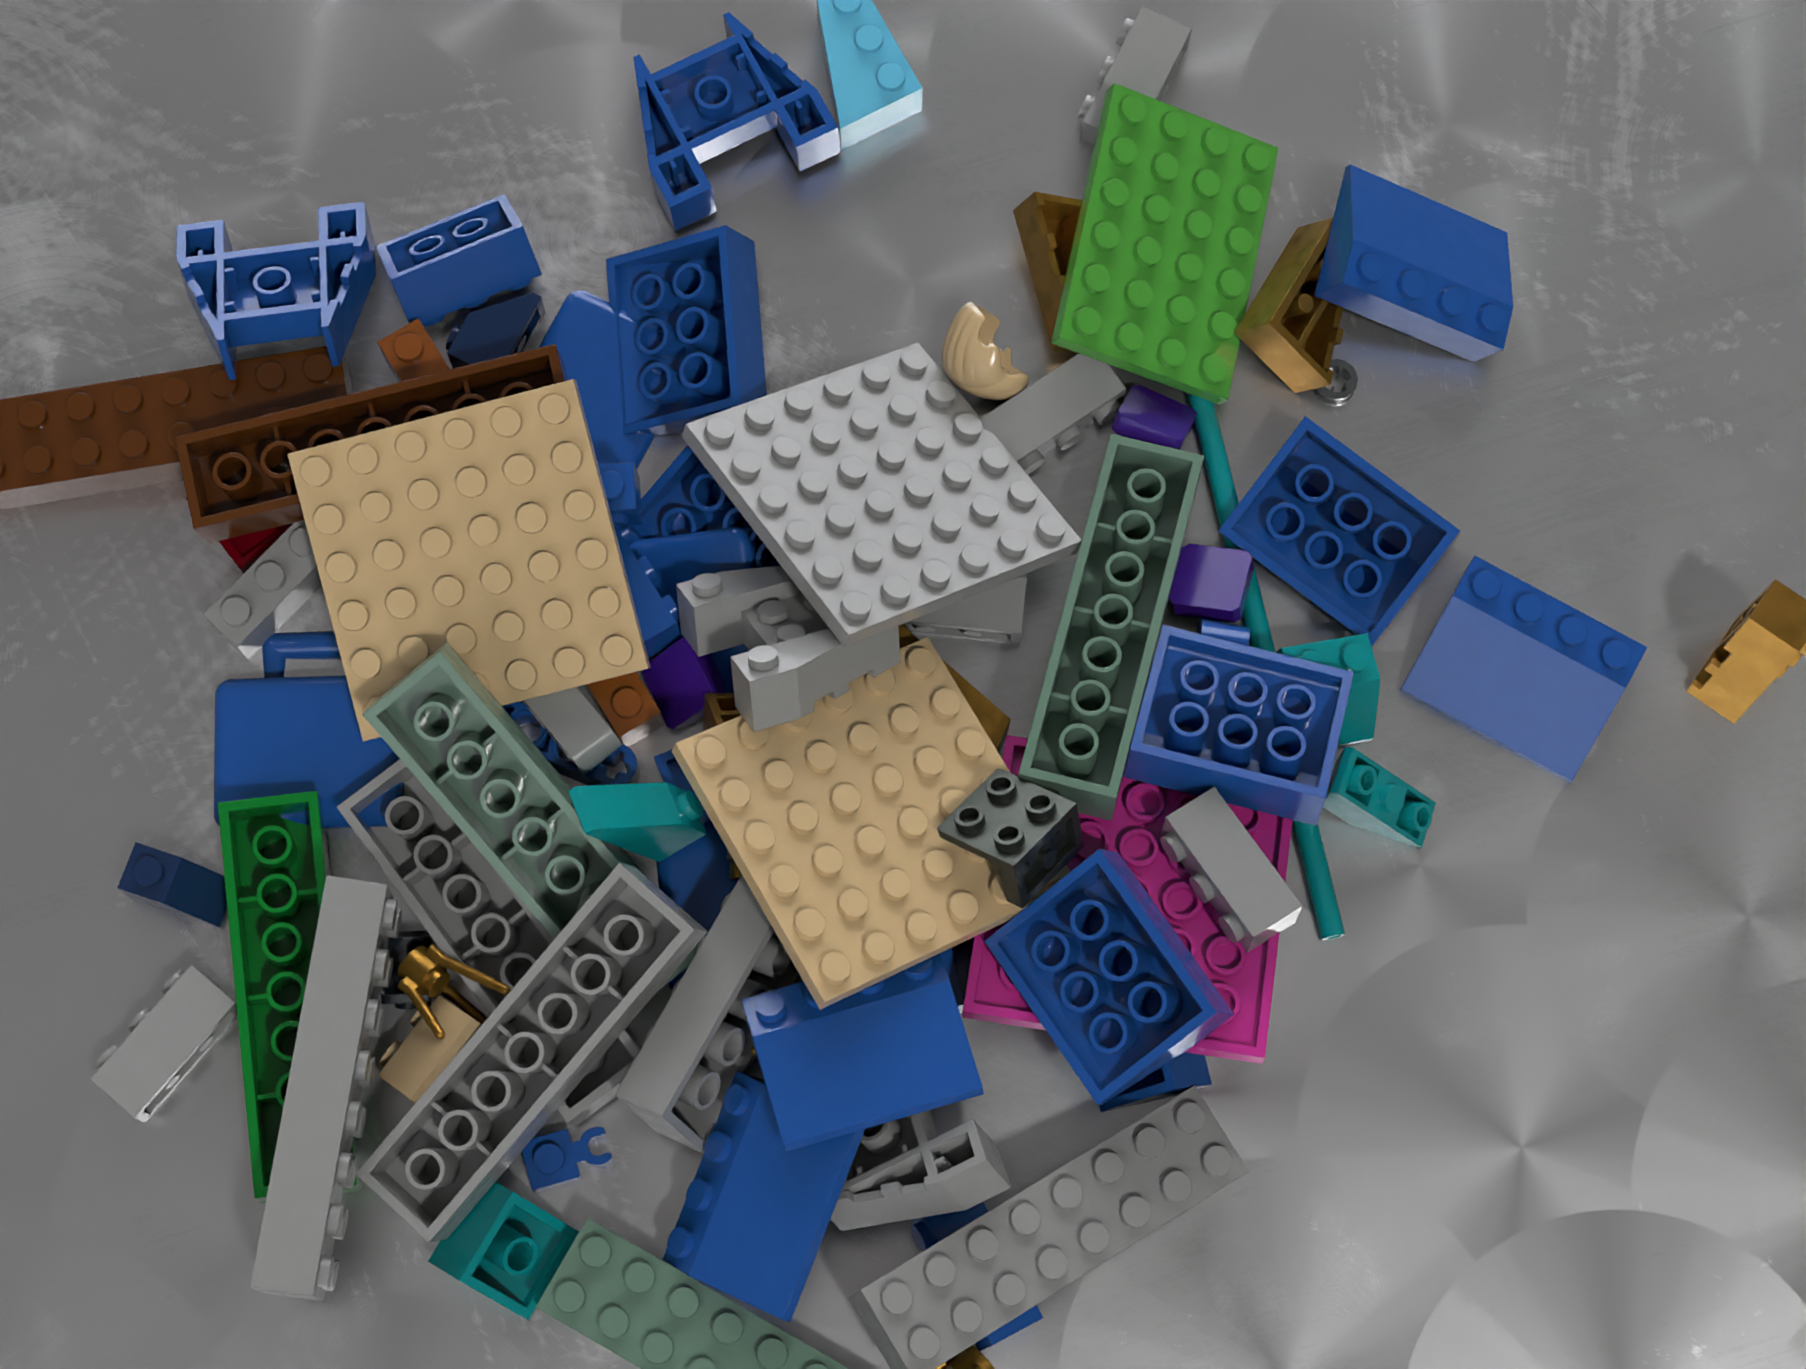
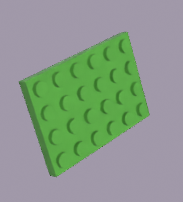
[1051,83,1278,405]

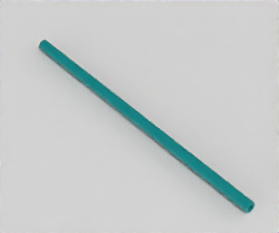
[1188,393,1345,940]

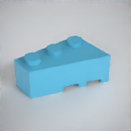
[816,0,923,151]

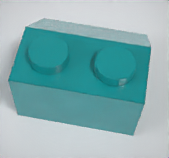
[1275,633,1381,747]
[428,1182,579,1320]

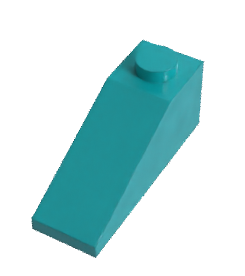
[568,782,707,862]

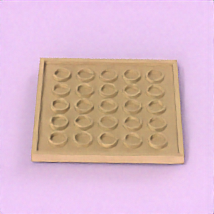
[287,379,651,741]
[672,637,1071,1010]

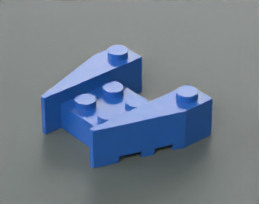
[633,12,841,231]
[176,201,376,380]

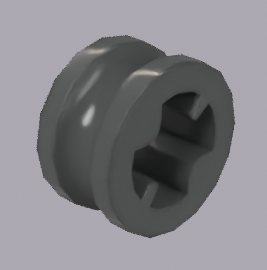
[1313,359,1358,407]

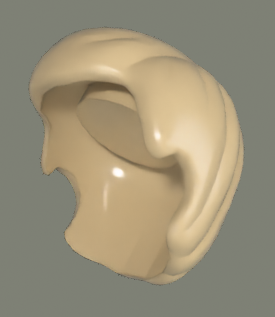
[941,302,1029,400]

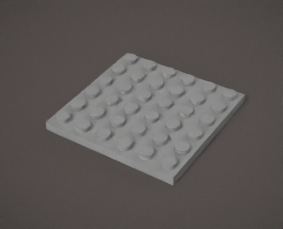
[682,343,1082,647]

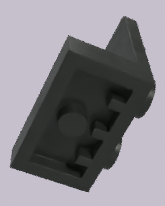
[937,769,1084,909]

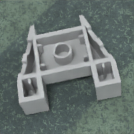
[676,566,901,732]
[830,1110,1011,1231]

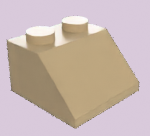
[378,995,481,1103]

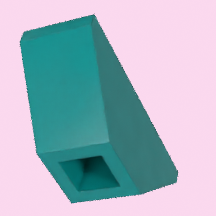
[1323,747,1436,847]

